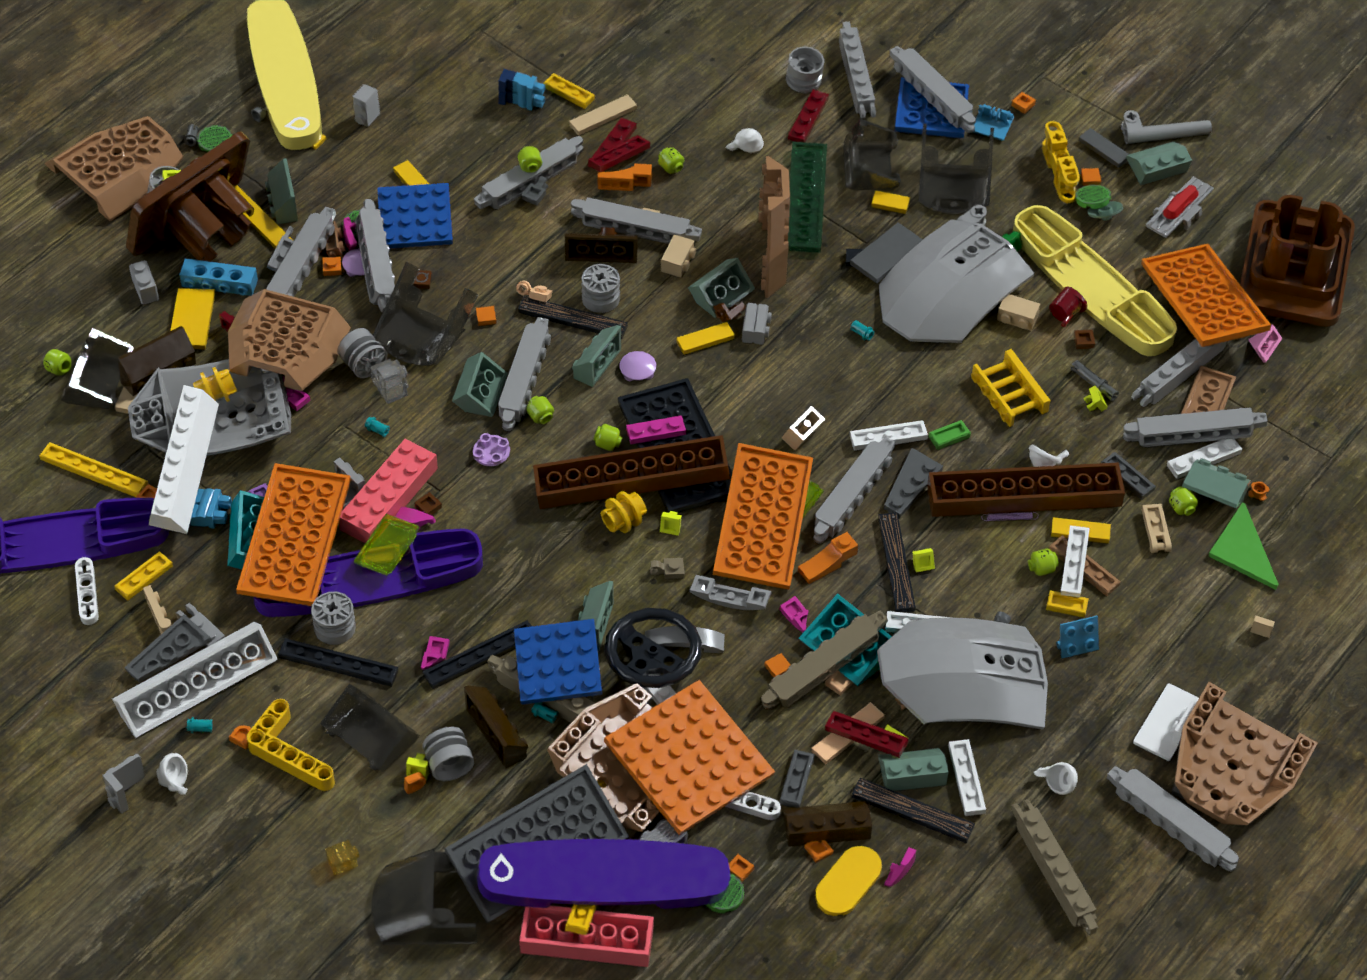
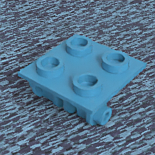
[973,104,1014,141]
[1056,616,1099,658]

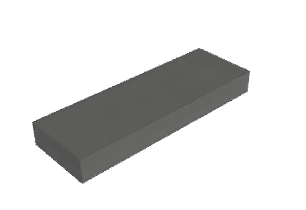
[1078,128,1129,168]
[1101,452,1156,500]
[780,750,815,808]

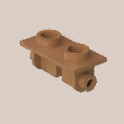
[326,221,345,259]

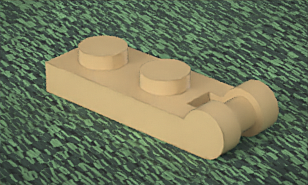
[1141,504,1172,553]
[143,585,171,634]

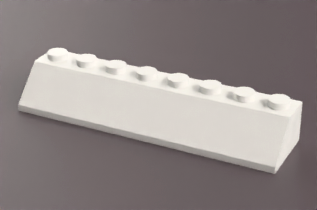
[149,385,219,534]
[112,622,278,738]

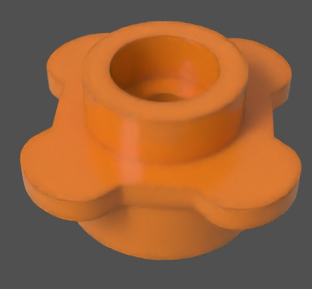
[1248,482,1269,501]

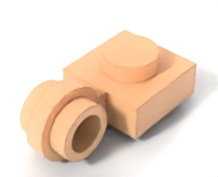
[516,281,552,302]

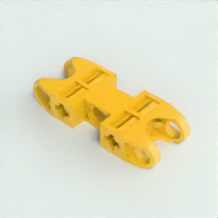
[1042,121,1080,203]

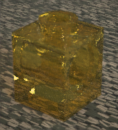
[325,839,360,876]

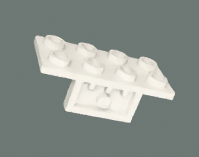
[1133,684,1199,761]

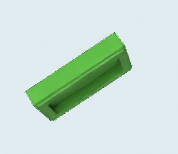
[928,420,971,450]

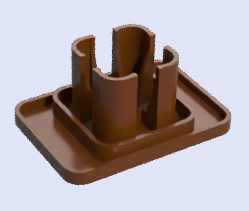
[126,131,254,262]
[1240,195,1355,327]

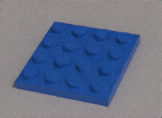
[895,77,969,138]
[378,183,453,248]
[514,619,602,705]

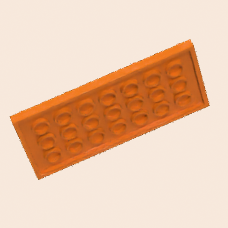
[1141,244,1271,347]
[712,443,813,590]
[236,463,351,606]

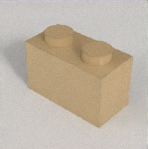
[661,235,696,277]
[997,294,1040,331]
[782,406,825,450]

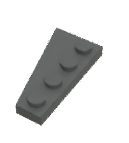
[884,448,943,519]
[124,615,212,683]

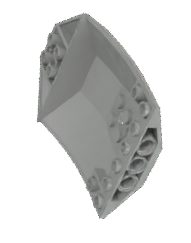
[879,219,1034,343]
[128,355,291,455]
[877,618,1048,729]

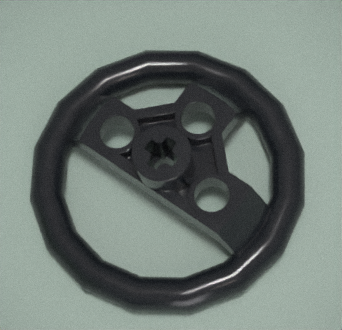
[604,608,702,688]

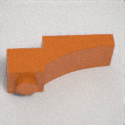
[598,164,652,191]
[798,532,858,584]

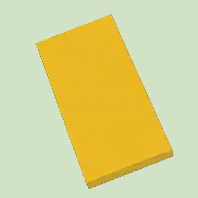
[171,288,215,350]

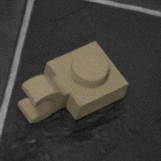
[650,558,685,579]

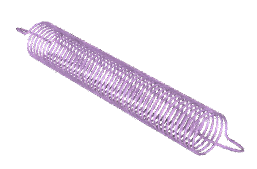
[982,512,1038,521]

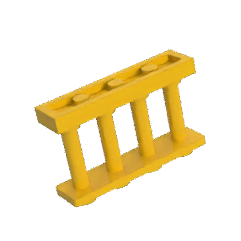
[971,349,1051,427]

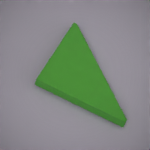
[1209,502,1278,590]

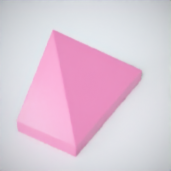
[1249,325,1282,363]

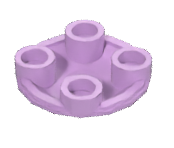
[342,248,365,276]
[620,351,656,381]
[472,433,510,466]

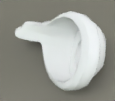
[726,128,764,153]
[1029,444,1069,467]
[157,753,187,795]
[1034,762,1078,795]

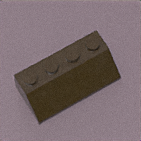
[565,233,638,263]
[118,326,196,396]
[464,685,528,768]
[783,801,872,847]

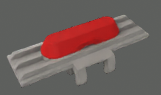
[1146,176,1214,238]

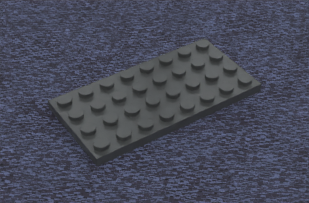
[444,764,629,923]

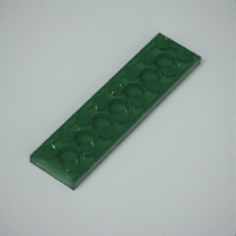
[788,142,827,253]

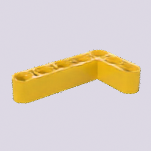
[247,699,335,791]

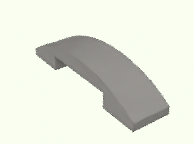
[690,575,771,610]
[645,626,724,653]

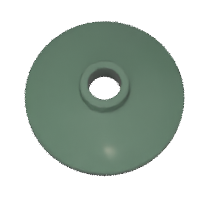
[1088,201,1123,221]

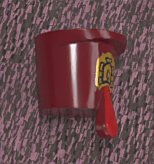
[1049,286,1088,328]

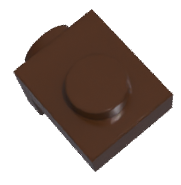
[713,302,746,322]

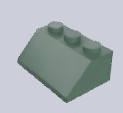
[1126,142,1192,185]
[265,158,298,224]
[688,258,755,317]
[572,325,621,387]
[452,352,508,417]
[1182,458,1251,508]
[578,581,614,652]
[878,748,948,791]

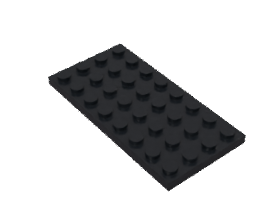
[618,378,733,513]

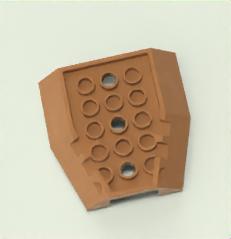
[45,116,183,221]
[758,156,790,298]
[228,289,351,391]
[1174,682,1318,825]
[547,683,660,831]

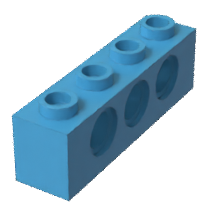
[179,259,258,296]

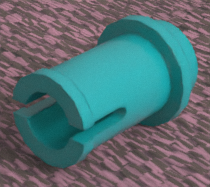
[850,320,874,340]
[365,417,390,437]
[531,702,558,724]
[187,717,213,733]

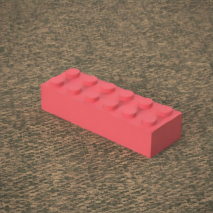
[339,439,438,547]
[520,906,654,967]

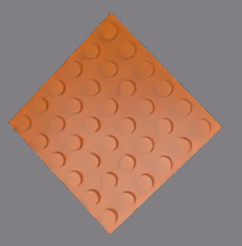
[603,680,775,835]

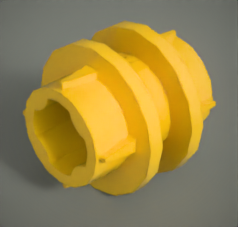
[193,367,237,402]
[600,491,647,533]

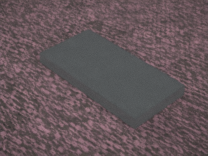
[850,222,923,283]

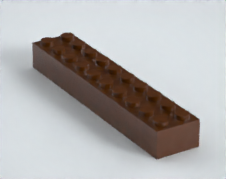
[533,435,730,509]
[927,462,1125,517]

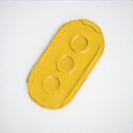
[816,846,882,916]

